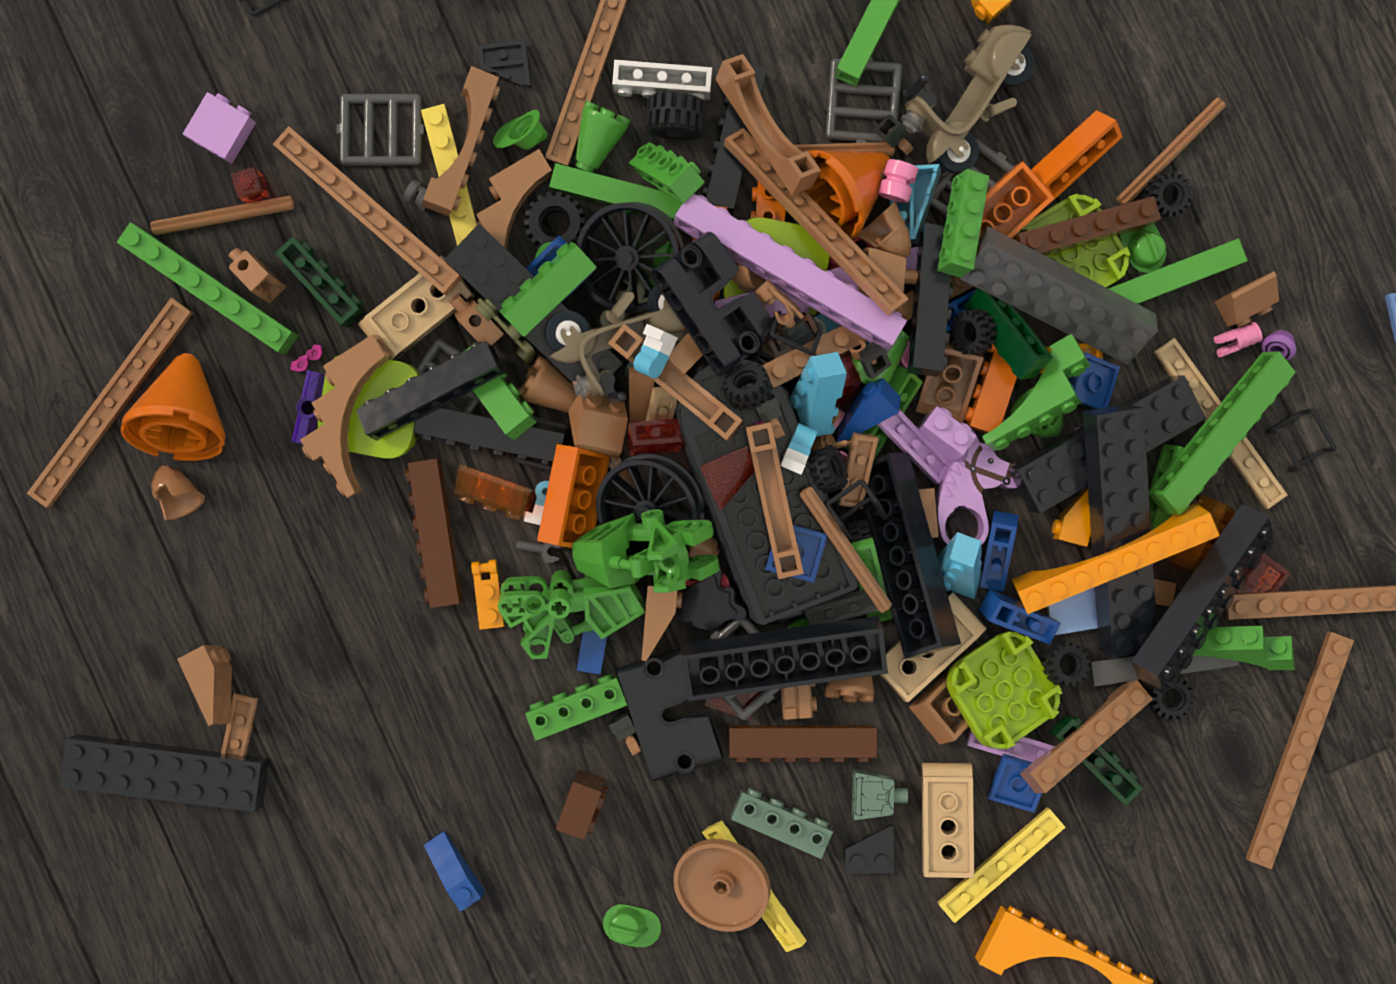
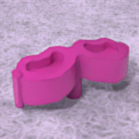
[290,345,323,372]

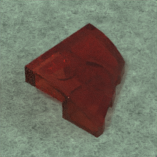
[700,446,755,510]

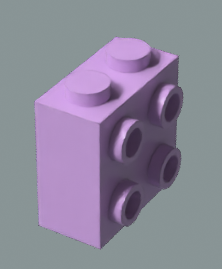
[183,92,256,164]
[917,406,976,463]

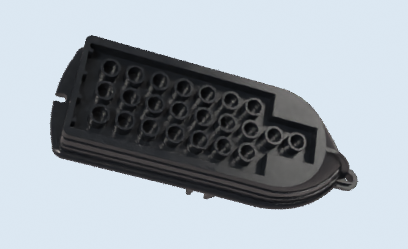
[673,341,859,626]

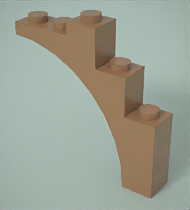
[476,149,553,250]
[300,335,392,498]

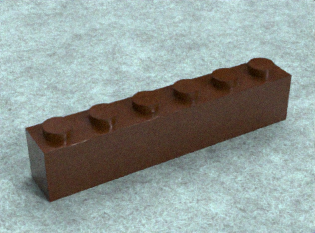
[1012,196,1161,256]
[405,459,463,608]
[729,725,877,762]

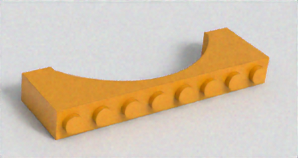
[1012,503,1220,614]
[975,905,1154,984]

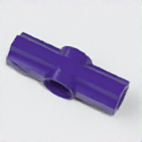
[292,370,325,444]

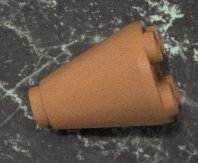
[518,355,582,413]
[825,676,874,703]

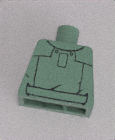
[852,769,908,820]

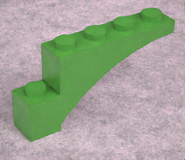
[982,334,1091,452]
[1192,626,1295,670]

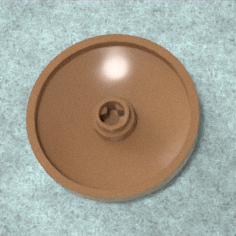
[673,839,771,932]

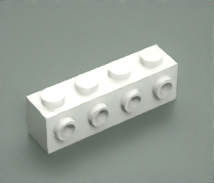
[612,60,712,100]

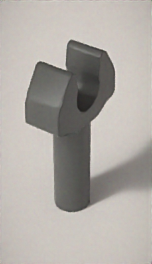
[516,540,562,563]

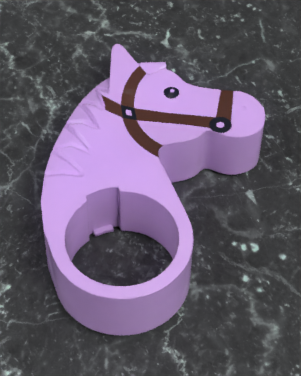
[935,431,1017,546]

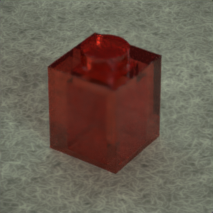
[230,167,269,204]

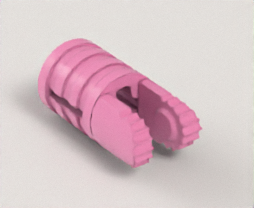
[1213,322,1263,357]

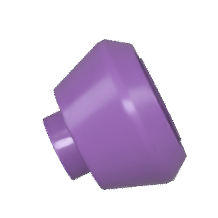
[1262,330,1296,360]

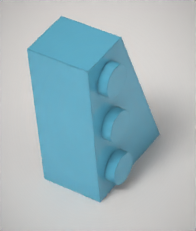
[890,164,942,245]
[790,352,847,437]
[937,532,982,599]

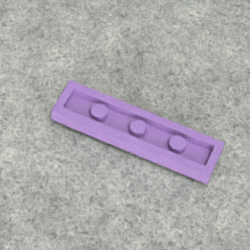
[877,409,951,484]
[966,729,1055,762]

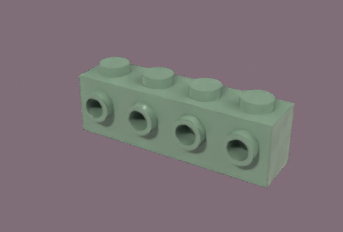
[731,787,833,859]

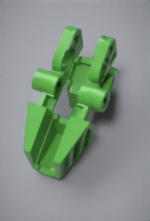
[572,509,720,593]
[498,570,646,659]

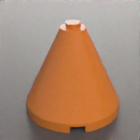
[805,150,890,240]
[121,353,226,461]

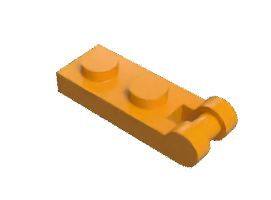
[471,559,505,630]

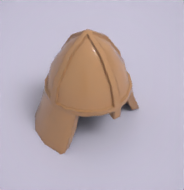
[858,201,911,257]
[151,465,205,521]

